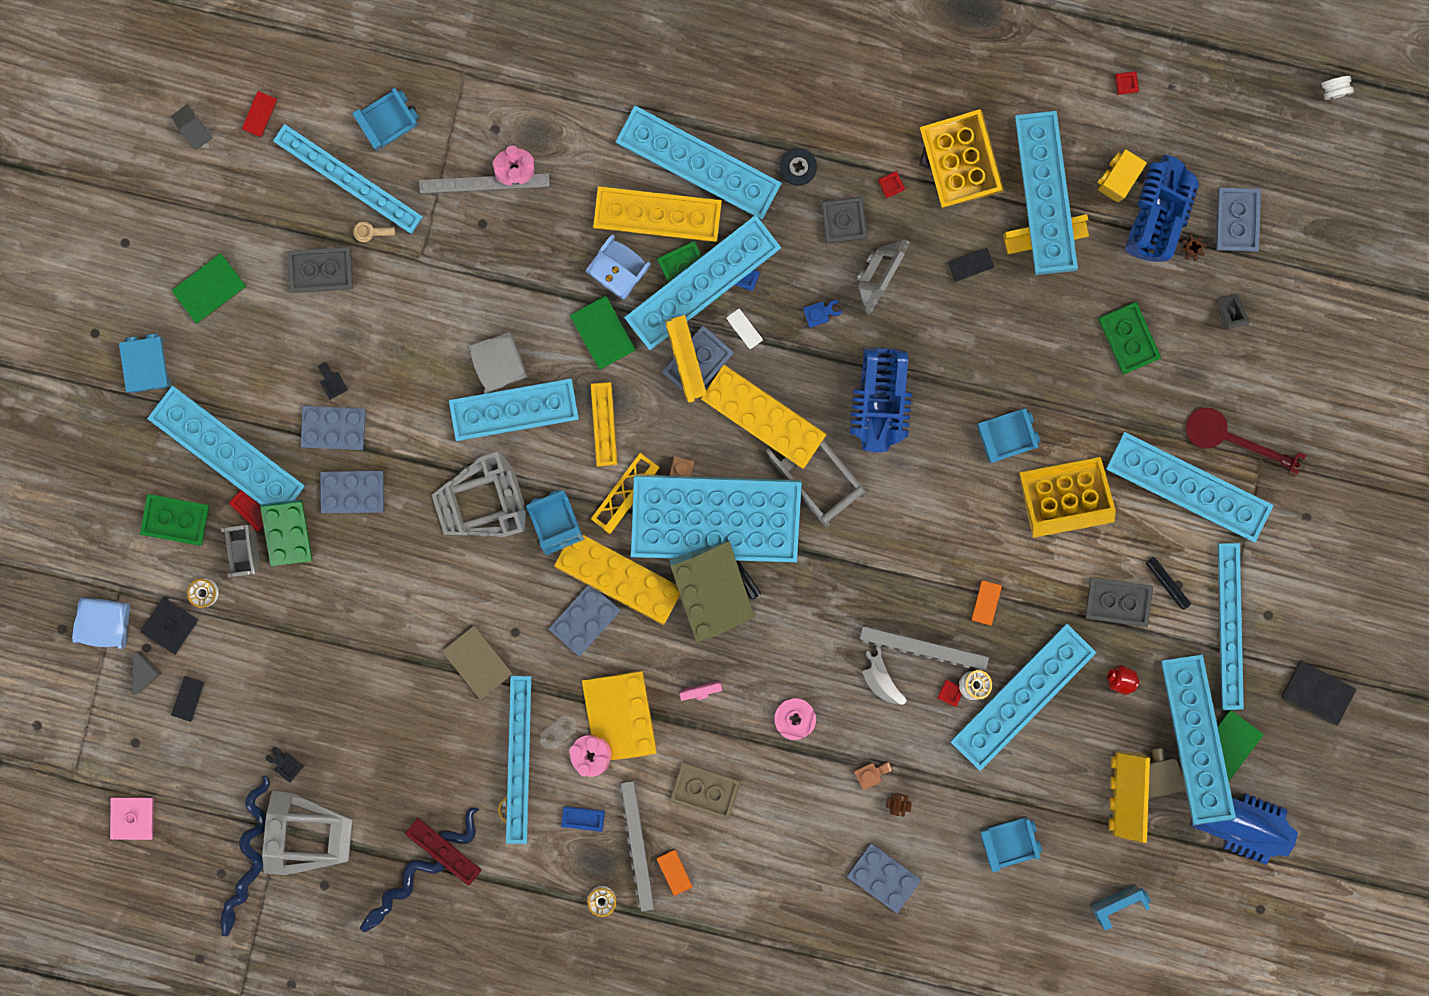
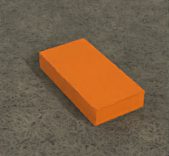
[971,580,1002,626]
[656,849,693,896]

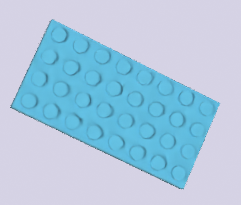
[631,475,802,562]

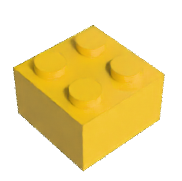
[1097,149,1147,203]

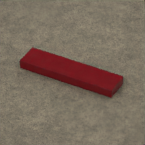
[404,817,482,886]

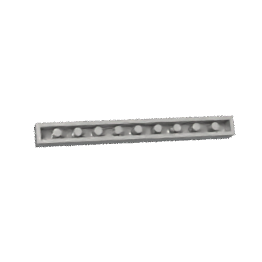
[419,173,550,195]
[859,626,989,671]
[619,780,654,911]

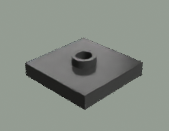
[821,197,868,244]

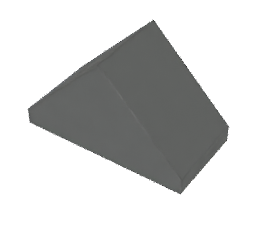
[171,104,213,150]
[1217,294,1250,330]
[132,652,162,695]

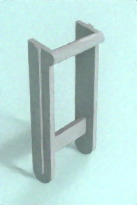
[765,440,867,527]

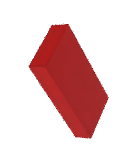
[242,91,278,138]
[229,490,264,532]

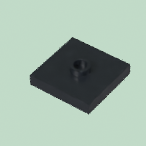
[141,597,199,655]

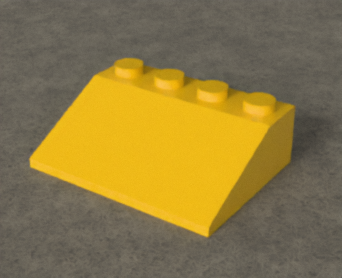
[920,109,1005,208]
[1019,457,1116,538]
[582,670,657,760]
[1108,751,1150,843]

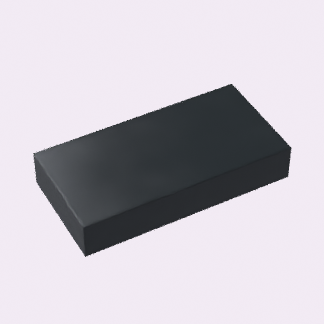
[948,248,994,282]
[171,676,205,722]

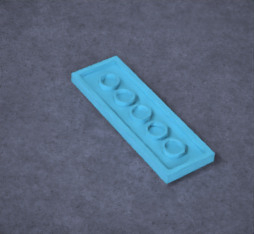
[449,379,579,441]

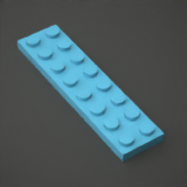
[615,106,782,220]
[1015,111,1078,275]
[624,215,781,351]
[147,386,306,505]
[1105,432,1274,543]
[950,623,1097,771]
[1161,655,1236,826]

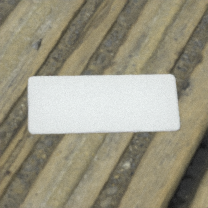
[727,309,763,349]

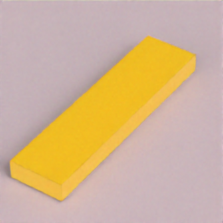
[591,382,617,466]

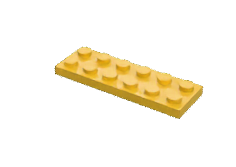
[593,186,722,242]
[701,364,827,469]
[554,534,680,626]

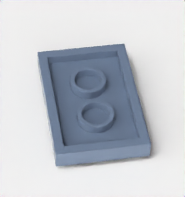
[1216,188,1261,252]
[662,326,734,391]
[301,406,366,450]
[320,471,384,513]
[549,586,621,657]
[847,843,921,913]

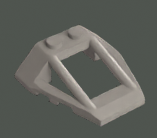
[856,239,910,316]
[432,451,526,537]
[262,790,353,875]

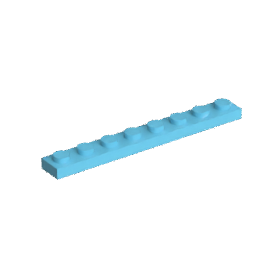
[273,124,423,234]
[1218,543,1244,710]
[506,676,531,844]

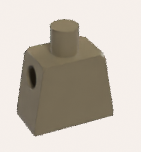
[1149,747,1186,798]

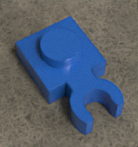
[803,300,842,328]

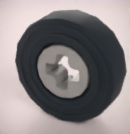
[780,148,817,186]

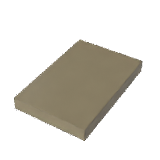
[442,625,513,700]
[669,761,741,820]

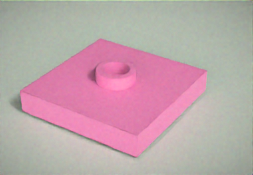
[680,680,722,701]
[110,797,154,840]

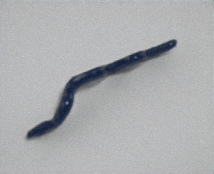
[220,776,270,936]
[360,808,479,932]

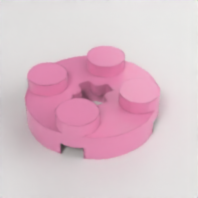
[493,146,535,186]
[774,698,816,740]
[569,734,612,777]

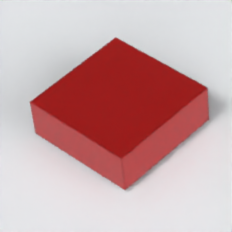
[1115,71,1139,96]
[878,171,906,199]
[937,679,962,707]

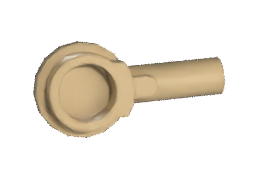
[353,221,395,242]

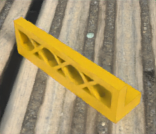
[1003,214,1089,255]
[664,314,707,403]
[591,453,660,534]

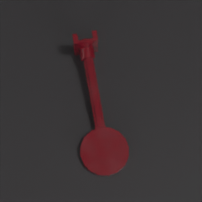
[1186,407,1306,477]

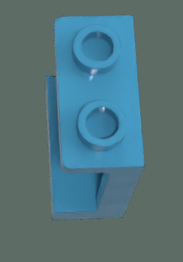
[352,87,419,151]
[119,334,172,393]
[976,408,1040,463]
[526,490,584,555]
[979,816,1042,872]
[1090,884,1151,931]

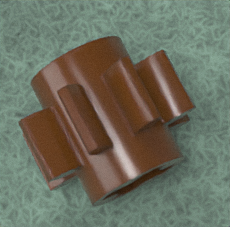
[1180,235,1207,261]
[886,793,912,817]

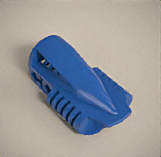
[1125,155,1199,262]
[849,347,912,453]
[1189,793,1298,865]

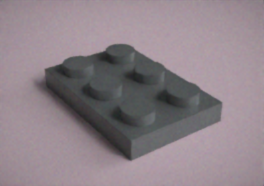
[287,247,353,293]
[1085,577,1153,627]

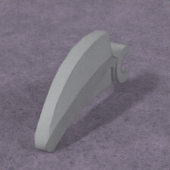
[862,646,907,705]

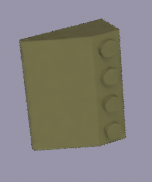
[670,541,755,642]

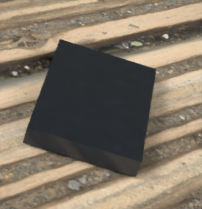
[1281,660,1357,726]

